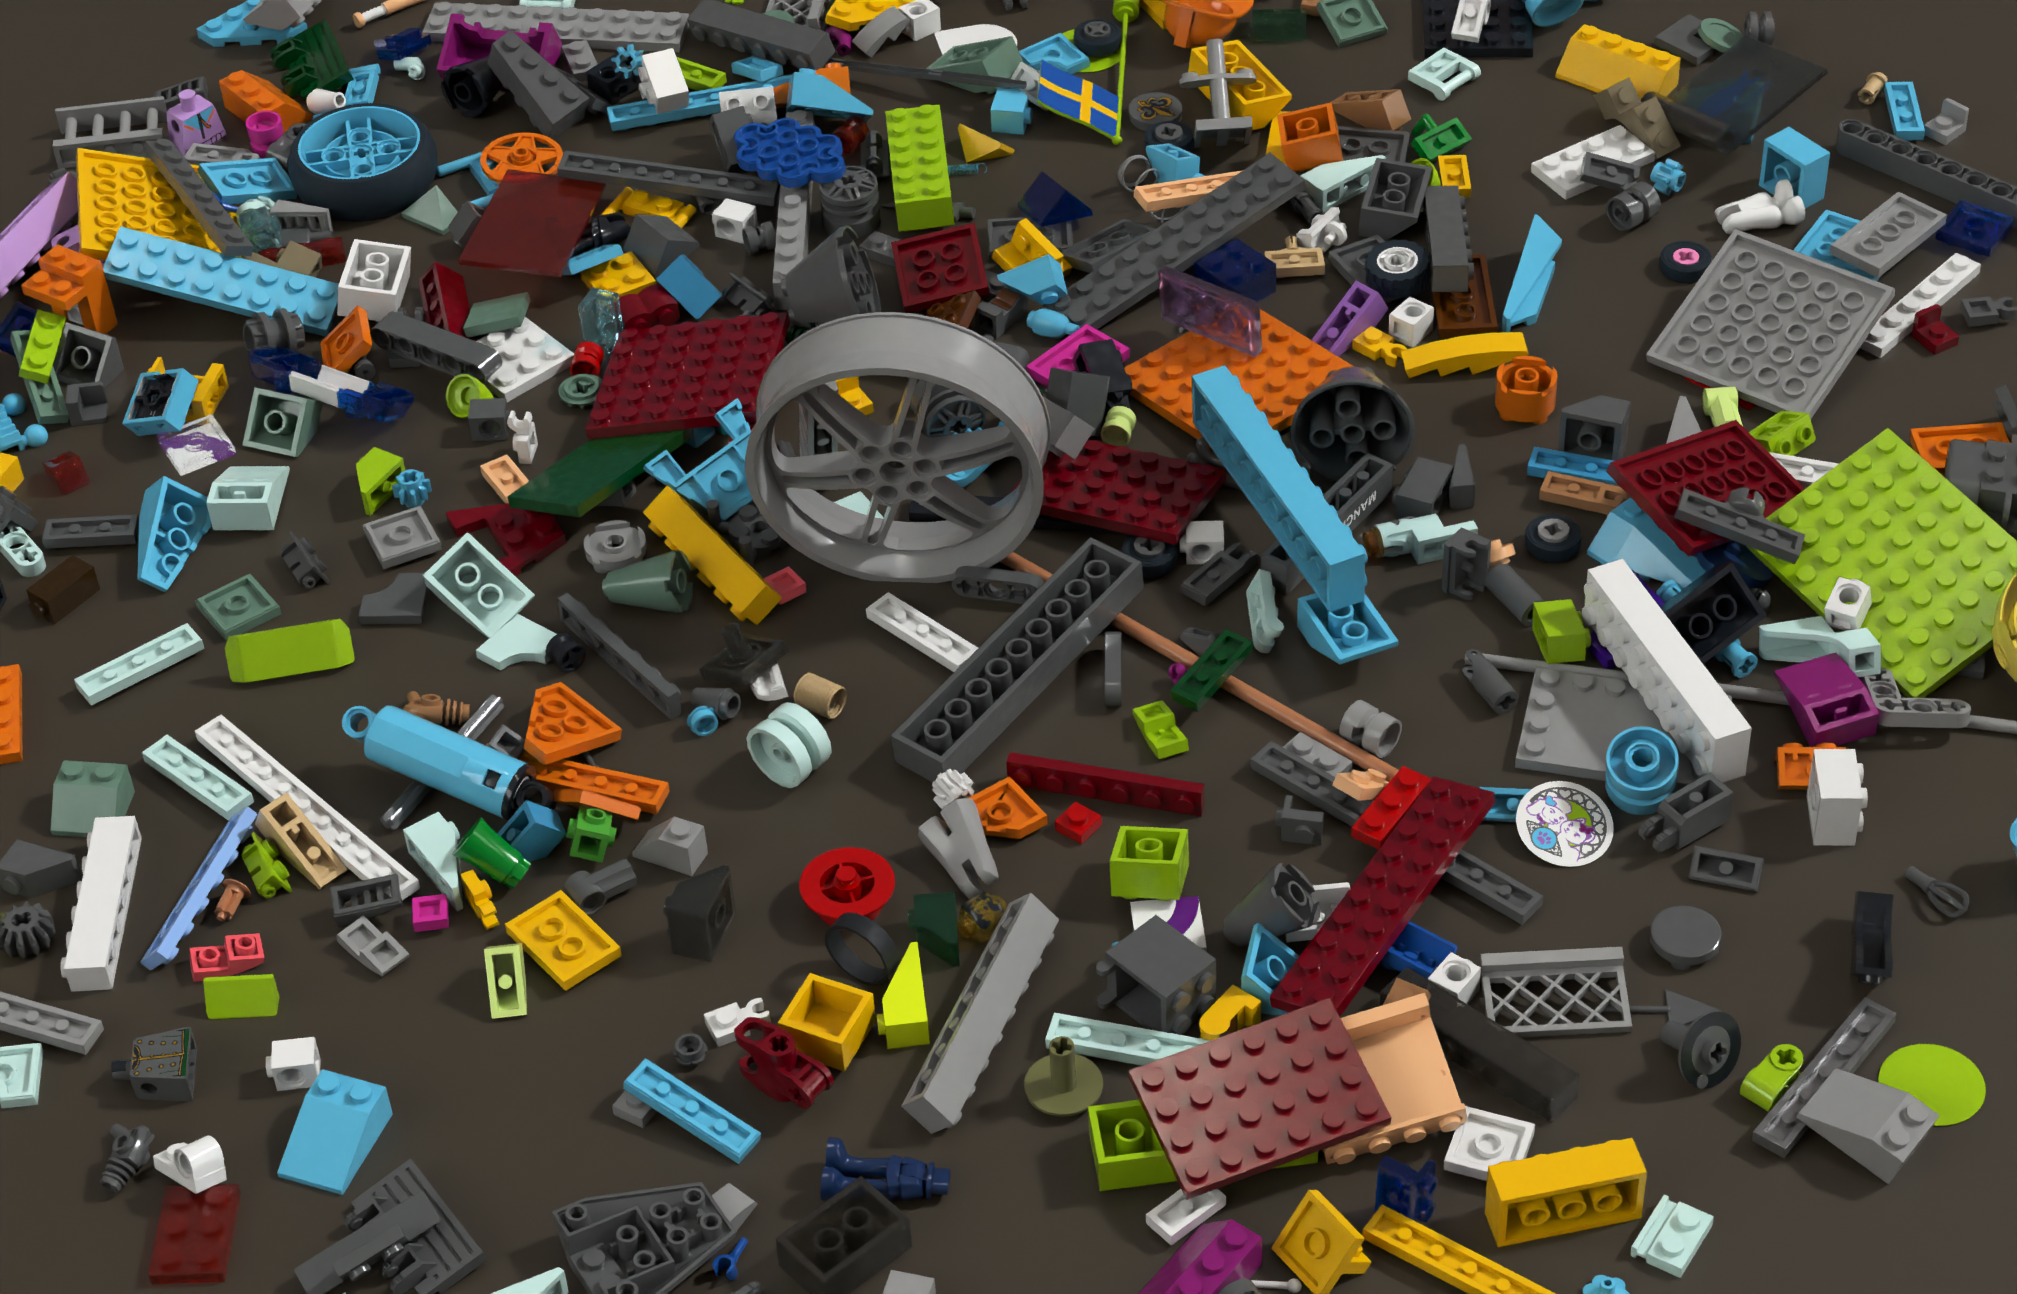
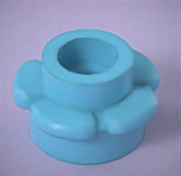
[687,706,718,736]

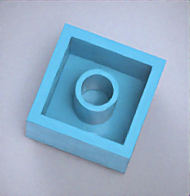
[1759,127,1830,209]

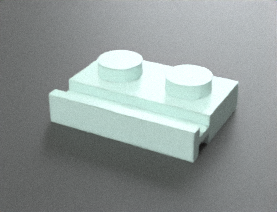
[1630,1195,1714,1278]

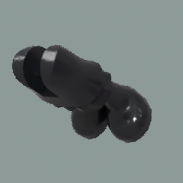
[545,212,631,262]

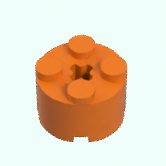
[1495,356,1558,424]

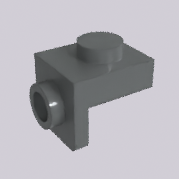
[1275,795,1324,845]

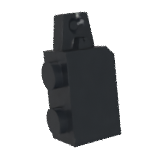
[1072,339,1132,413]

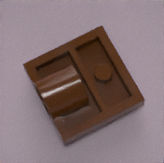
[927,290,981,329]

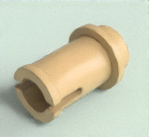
[1858,72,1888,105]

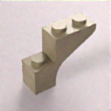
[1593,78,1681,159]
[238,240,323,278]

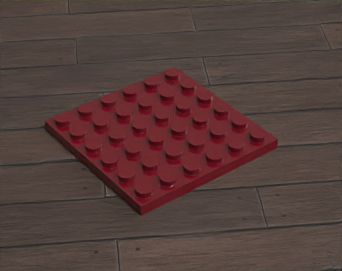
[585,312,790,439]

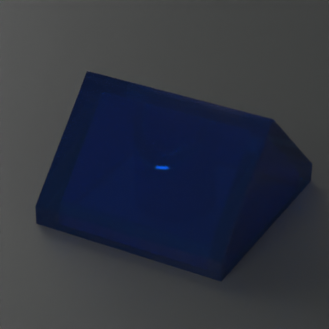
[1018,171,1093,227]

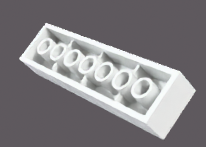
[1582,559,1752,783]

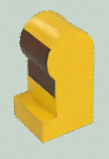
[1199,985,1261,1040]

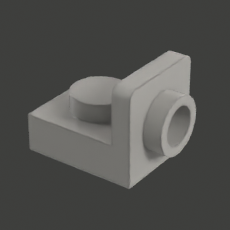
[1924,98,1969,145]

